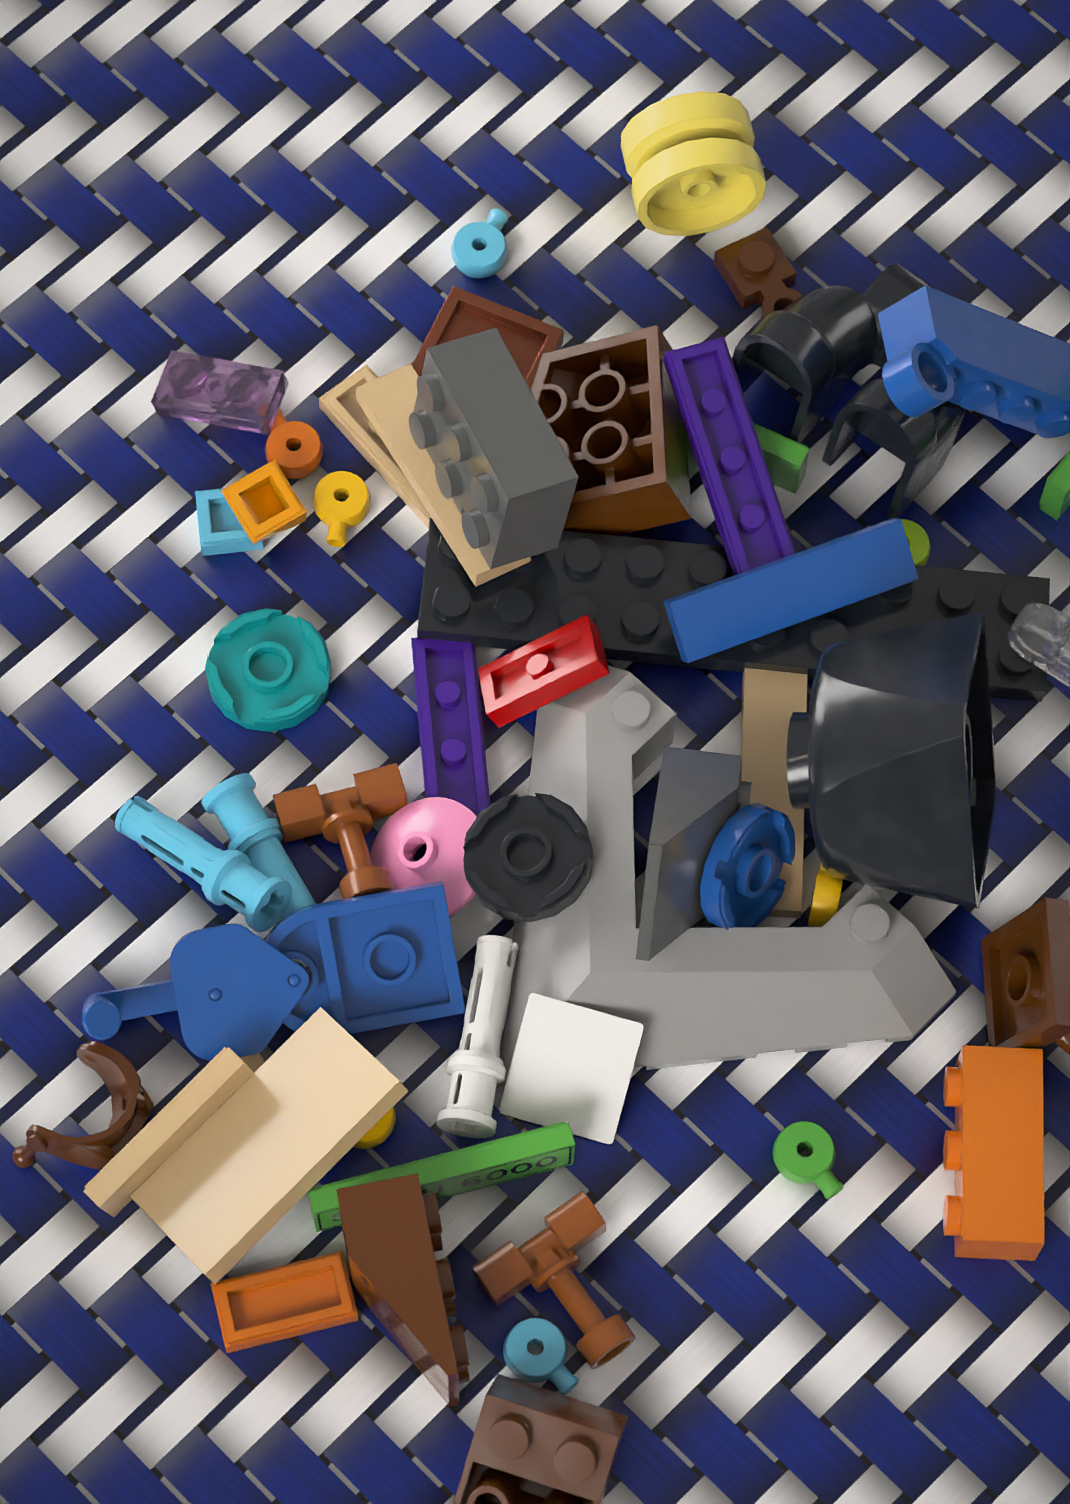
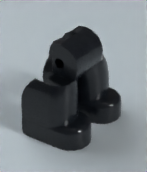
[732,263,967,519]

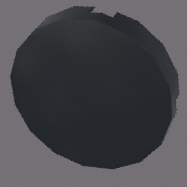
[463,793,594,922]

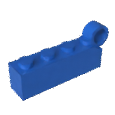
[878,285,1070,439]

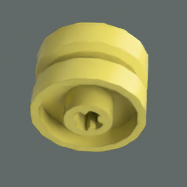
[621,91,766,236]

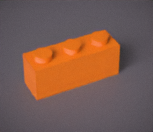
[943,1045,1044,1261]

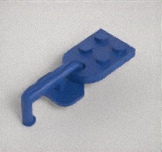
[82,881,465,1061]

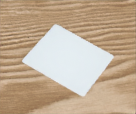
[499,993,644,1144]

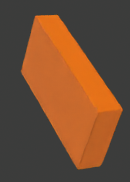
[211,1251,359,1353]

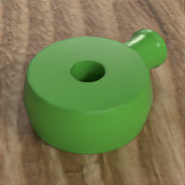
[773,1121,844,1199]

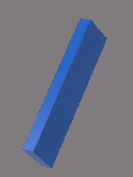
[663,518,919,663]

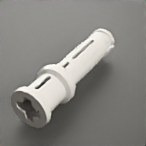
[436,935,519,1138]

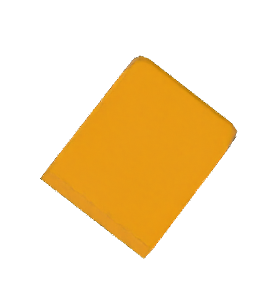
[221,460,307,545]

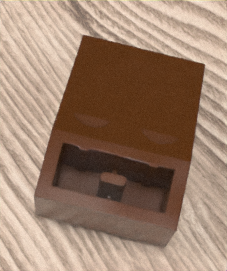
[336,1173,470,1406]
[453,1374,629,1504]

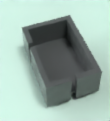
[409,328,579,570]

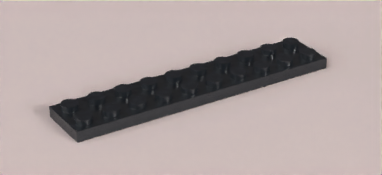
[417,518,1050,702]

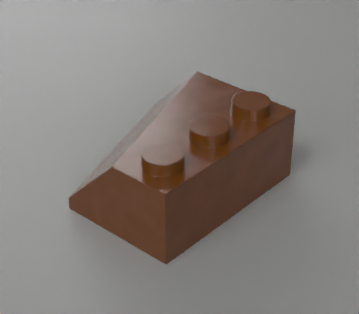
[531,325,691,536]

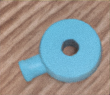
[451,208,508,278]
[503,1318,579,1395]

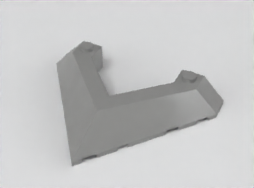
[497,665,957,1087]

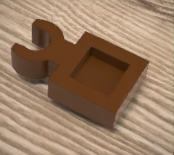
[714,227,803,318]

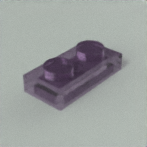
[151,350,289,435]

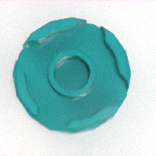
[205,608,332,732]

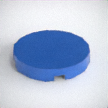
[700,803,795,930]

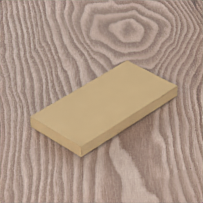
[130,1007,408,1284]

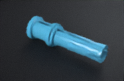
[201,773,316,919]
[115,796,292,933]

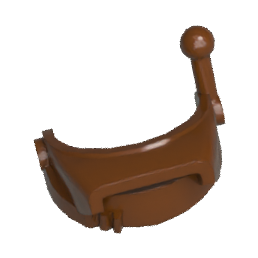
[12,1041,154,1170]

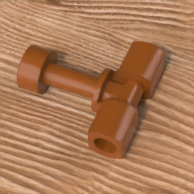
[272,763,408,899]
[472,1191,636,1369]

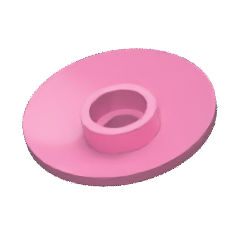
[370,797,477,917]

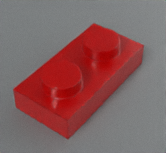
[478,614,610,728]

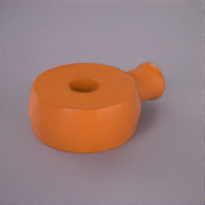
[263,408,323,479]

